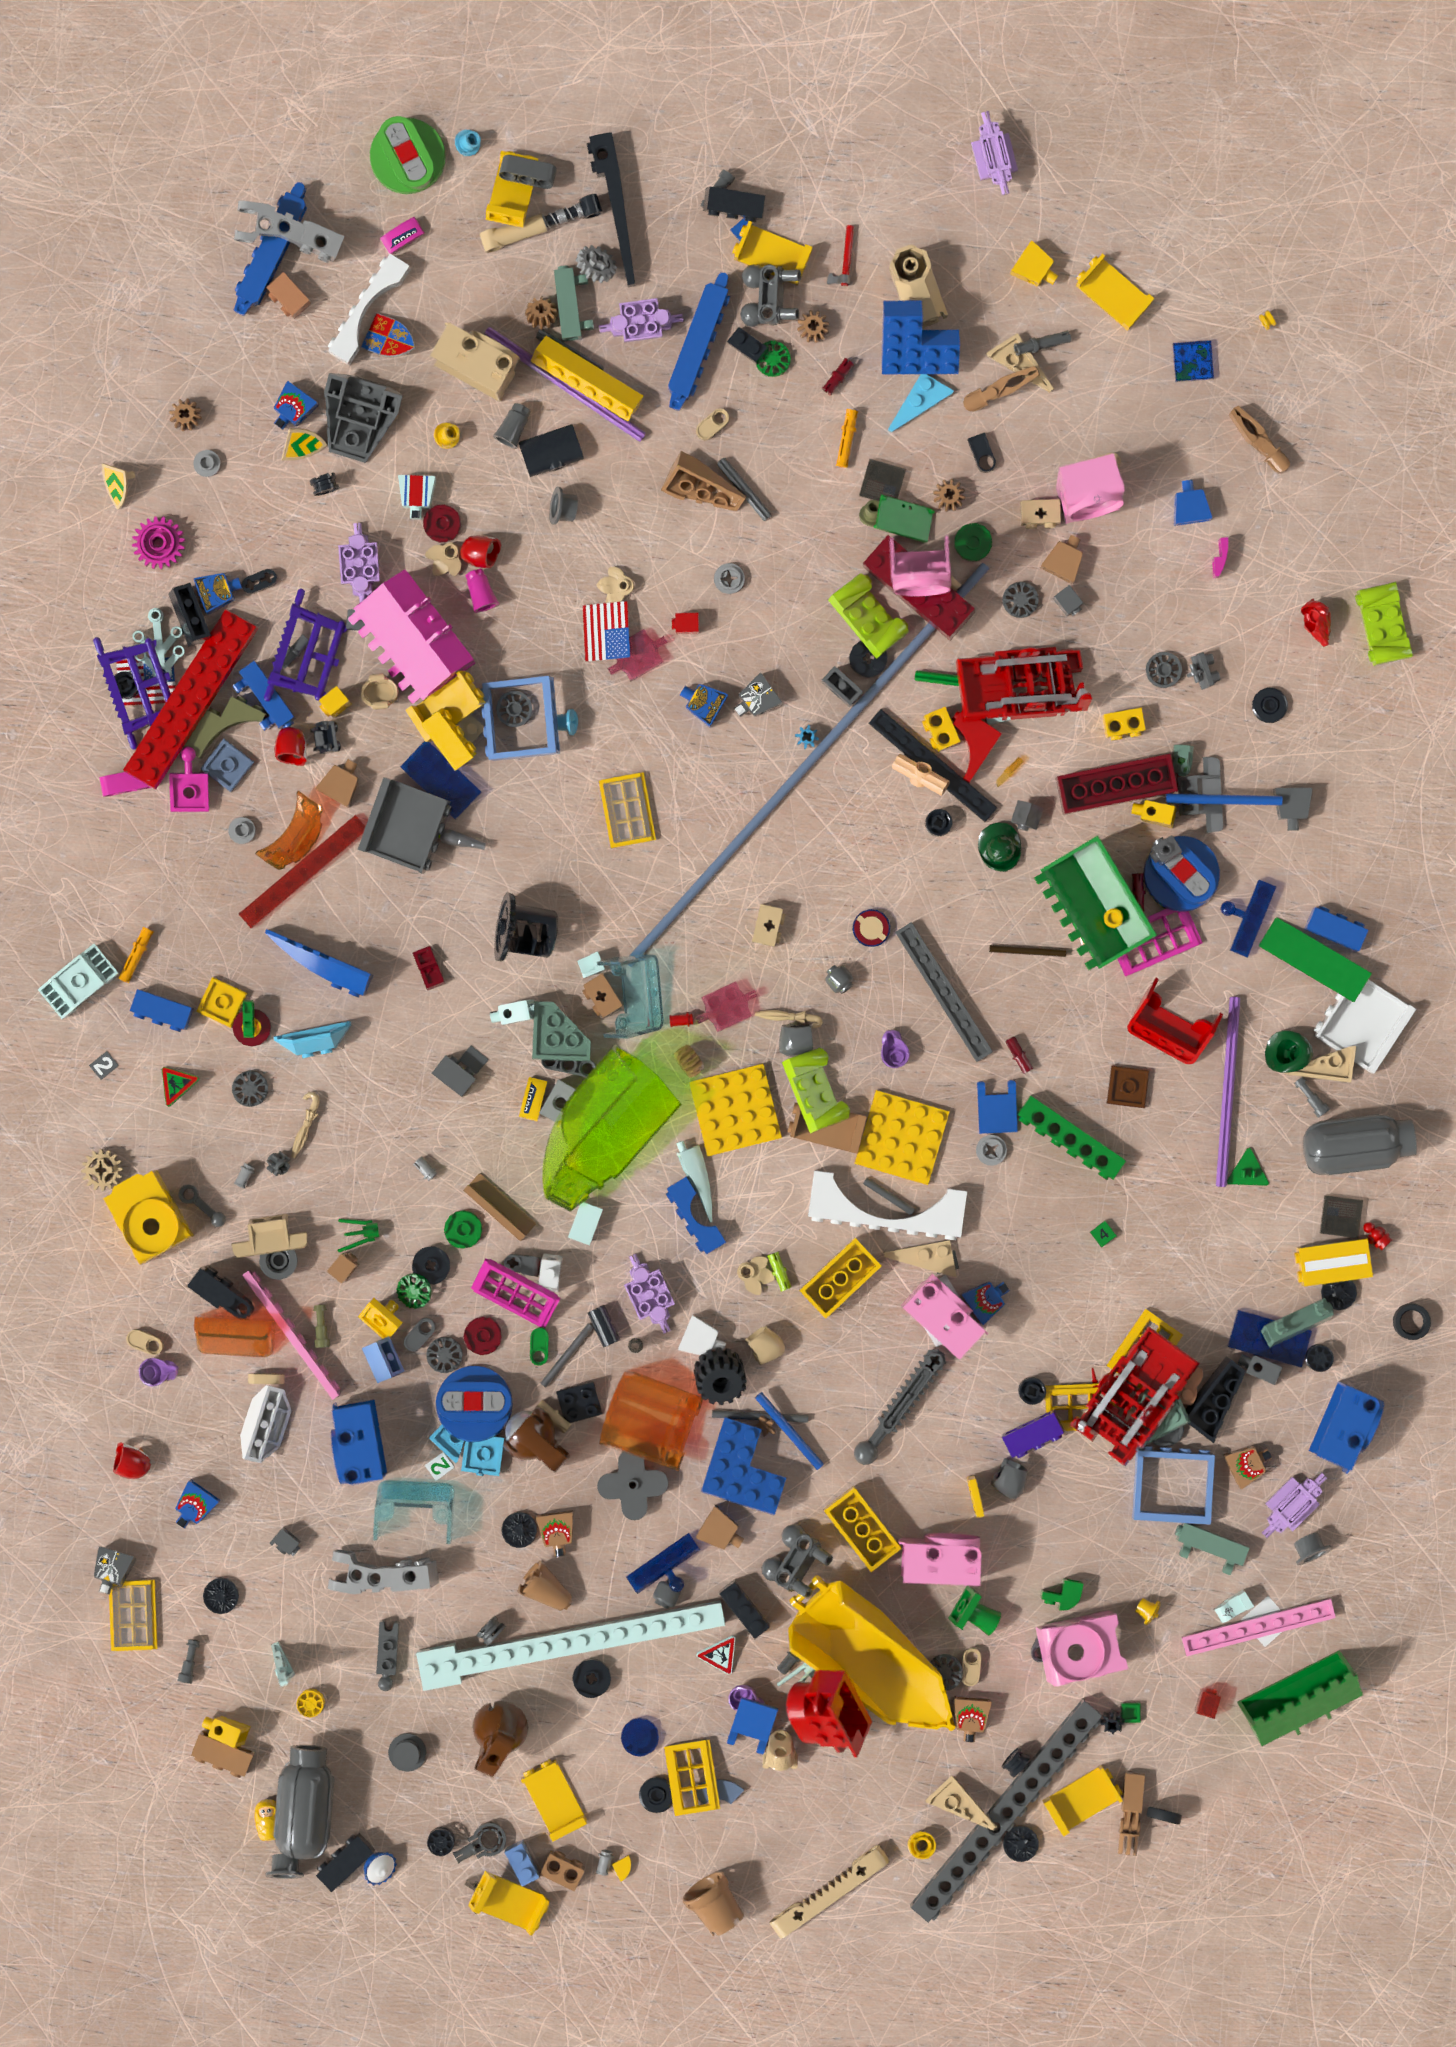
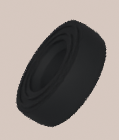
[1147,1807,1182,1825]

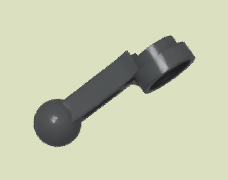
[178,1185,226,1227]

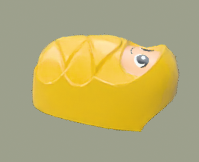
[254,1799,276,1841]

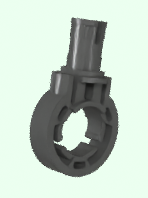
[453,1822,506,1864]

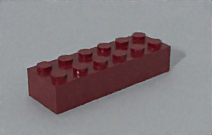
[863,535,975,641]
[1055,754,1178,815]

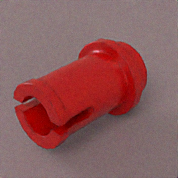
[669,1012,694,1027]

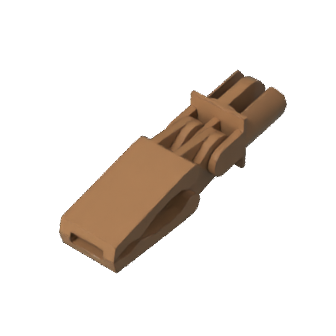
[963,366,1039,412]
[1229,406,1290,474]
[1118,1772,1145,1856]

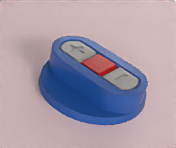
[1143,836,1220,912]
[436,1366,513,1442]

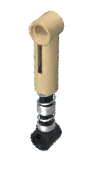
[479,194,603,253]

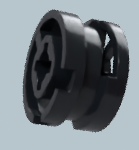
[310,472,340,496]
[114,671,138,699]
[925,809,952,837]
[1305,1344,1334,1372]
[1018,1377,1046,1405]
[1001,1747,1031,1778]
[427,1827,455,1856]

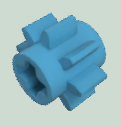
[795,725,819,749]

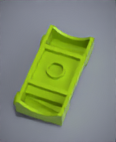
[828,573,909,659]
[1355,582,1413,666]
[782,1048,850,1133]

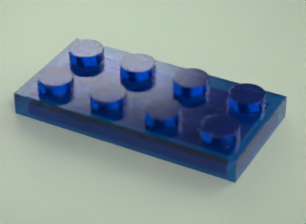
[400,741,482,820]
[1227,1310,1312,1368]

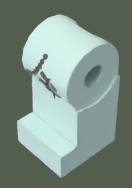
[1214,1590,1254,1623]

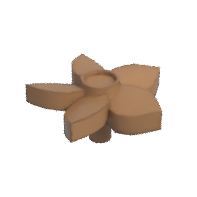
[755,1415,776,1437]

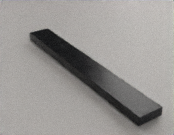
[868,709,997,822]

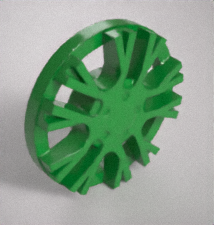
[756,341,791,377]
[396,1273,432,1309]

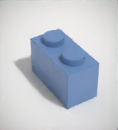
[362,1336,404,1383]
[504,1840,540,1887]

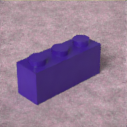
[1002,1410,1064,1458]

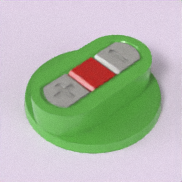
[370,116,446,194]

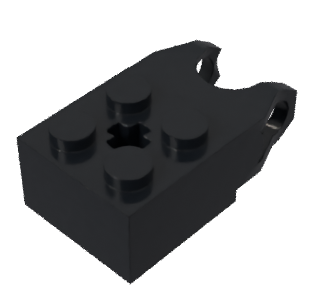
[187,1266,255,1318]

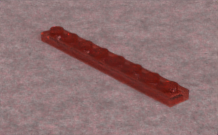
[239,815,366,929]

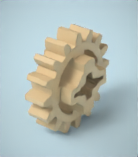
[81,1149,124,1191]

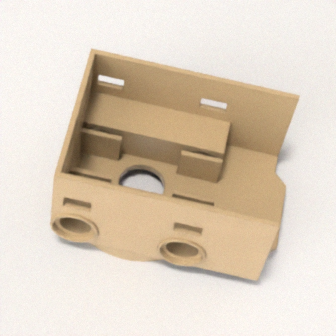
[430,322,520,402]

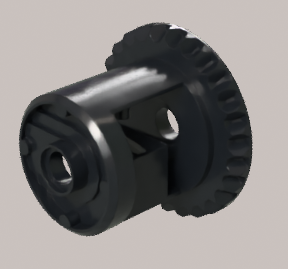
[494,892,558,962]

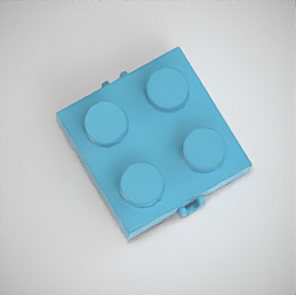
[461,1436,505,1476]

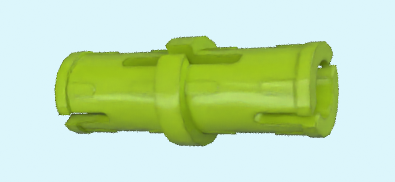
[767,1252,792,1292]

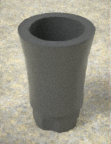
[493,403,531,449]

